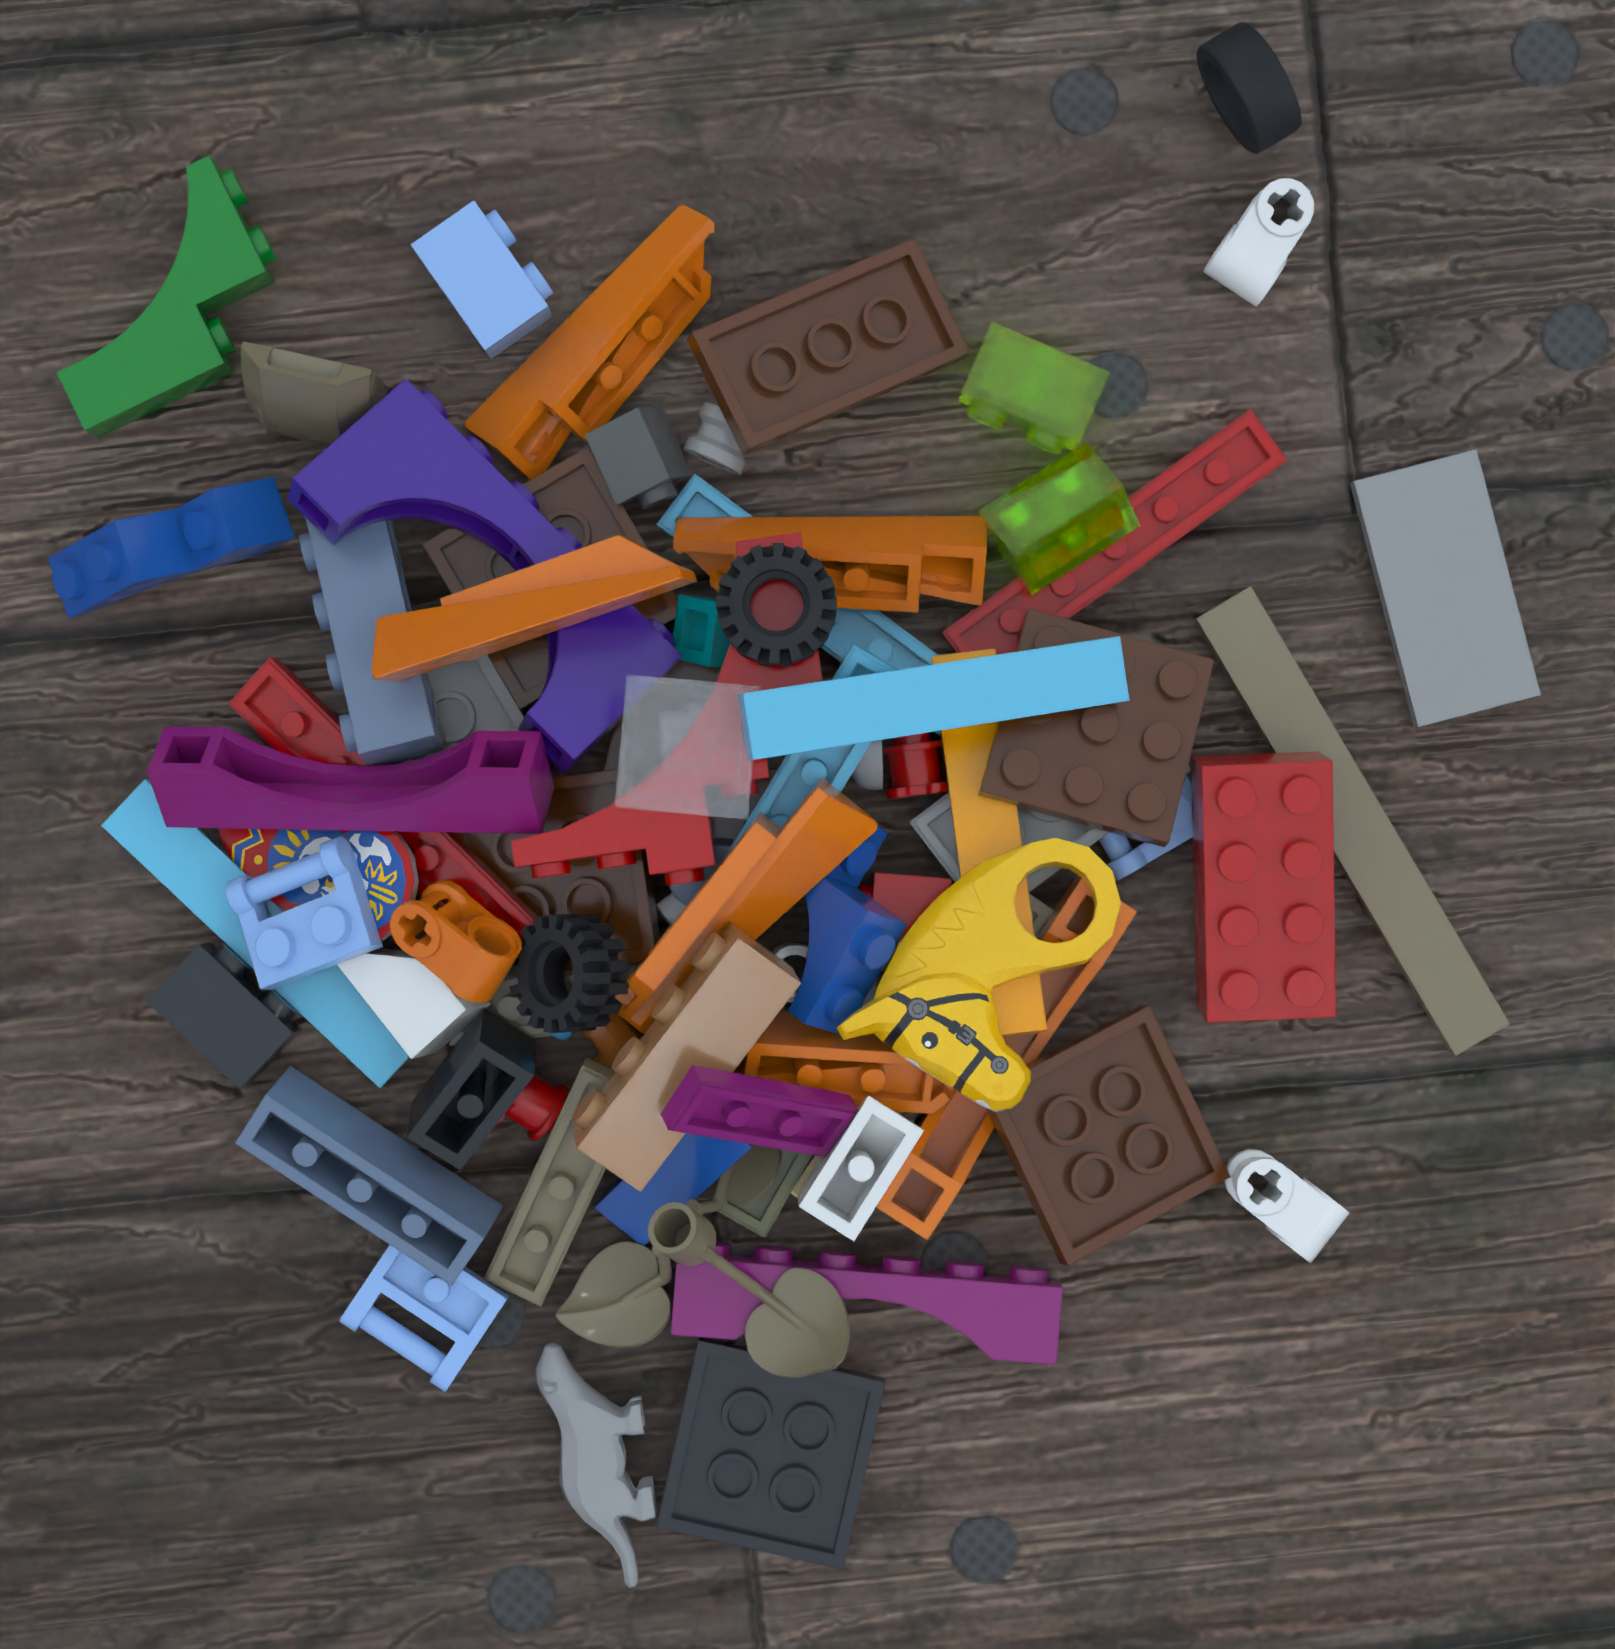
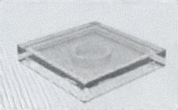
[615,674,760,820]

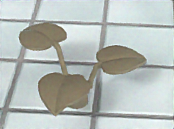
[555,1145,850,1378]

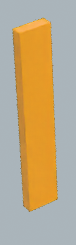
[931,648,1047,1037]

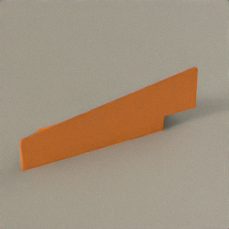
[673,516,987,613]
[615,778,878,1034]

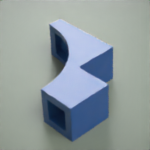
[48,477,295,618]
[788,825,907,1034]

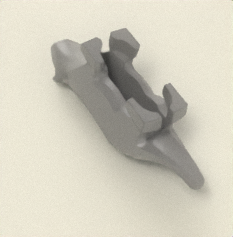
[536,1343,657,1588]

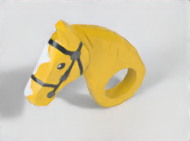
[836,838,1121,1112]

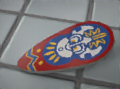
[218,828,419,942]

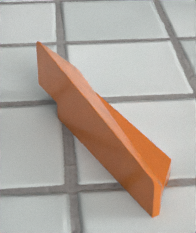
[465,205,715,480]
[372,535,697,681]
[733,1010,953,1114]

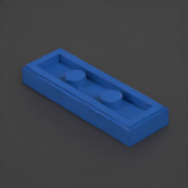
[594,1133,753,1246]

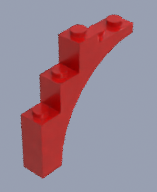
[511,532,823,886]

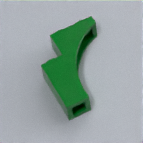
[56,155,277,439]

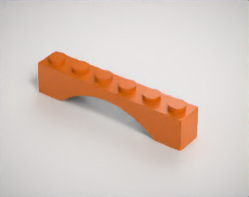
[876,876,1137,1240]

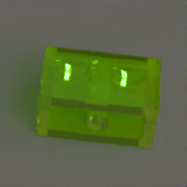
[958,322,1110,454]
[978,442,1140,595]

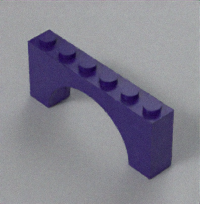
[288,379,682,775]

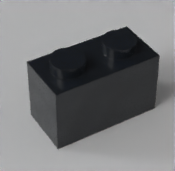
[146,942,302,1089]
[406,1008,537,1170]

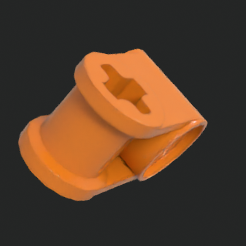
[390,880,522,1003]

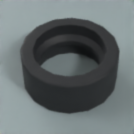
[1196,22,1302,154]

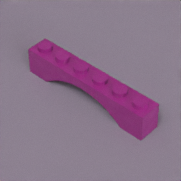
[147,727,554,834]
[671,1241,1063,1365]

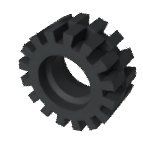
[716,543,837,667]
[508,914,629,1033]

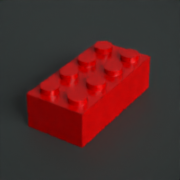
[1191,751,1336,1023]

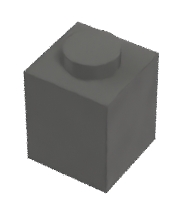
[585,406,693,510]

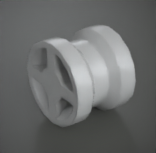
[683,402,746,476]

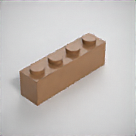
[572,922,801,1192]

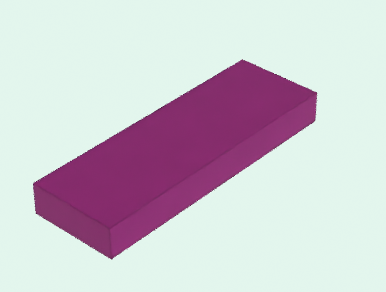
[660,1065,858,1157]

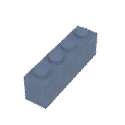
[299,518,445,766]
[235,1066,503,1285]

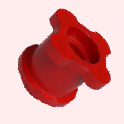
[882,732,948,799]
[496,1059,568,1141]

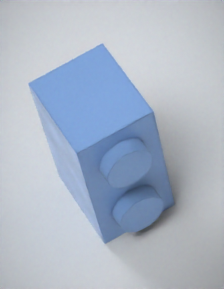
[411,200,554,360]

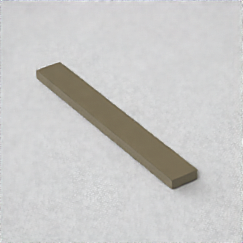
[1194,586,1510,1056]

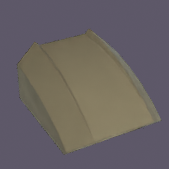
[241,341,388,446]

